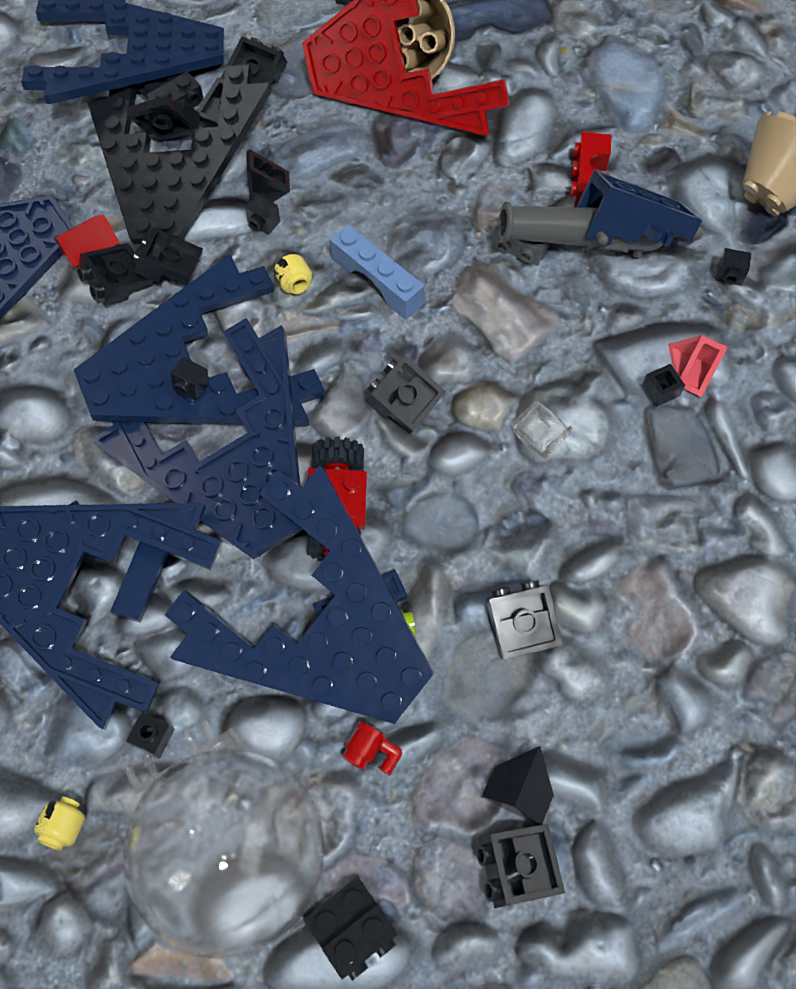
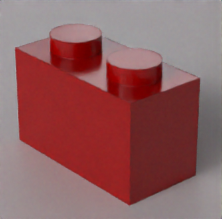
[53,213,120,268]

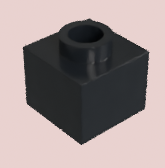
[245,194,281,235]
[715,248,752,286]
[170,356,209,401]
[642,364,685,407]
[126,712,175,759]

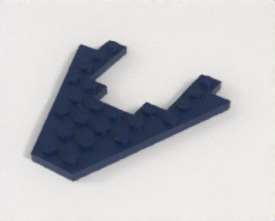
[21,0,225,104]
[0,195,74,319]
[73,255,325,427]
[91,318,303,560]
[164,465,434,724]
[0,503,222,730]

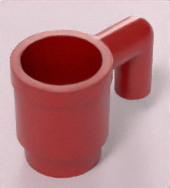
[342,721,403,776]

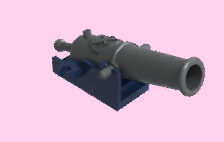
[498,170,703,258]

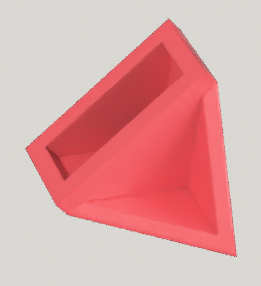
[668,335,728,397]

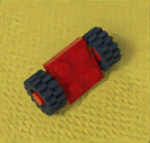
[306,437,367,561]

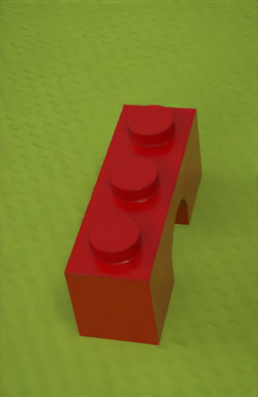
[570,132,612,207]

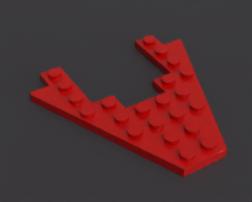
[302,0,510,135]

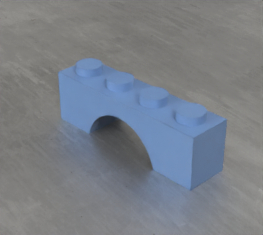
[330,225,425,320]

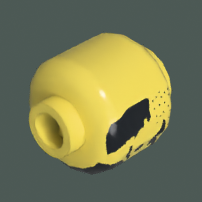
[274,254,313,294]
[34,797,85,851]

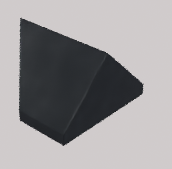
[246,149,290,202]
[481,746,554,826]

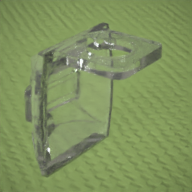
[509,400,574,459]

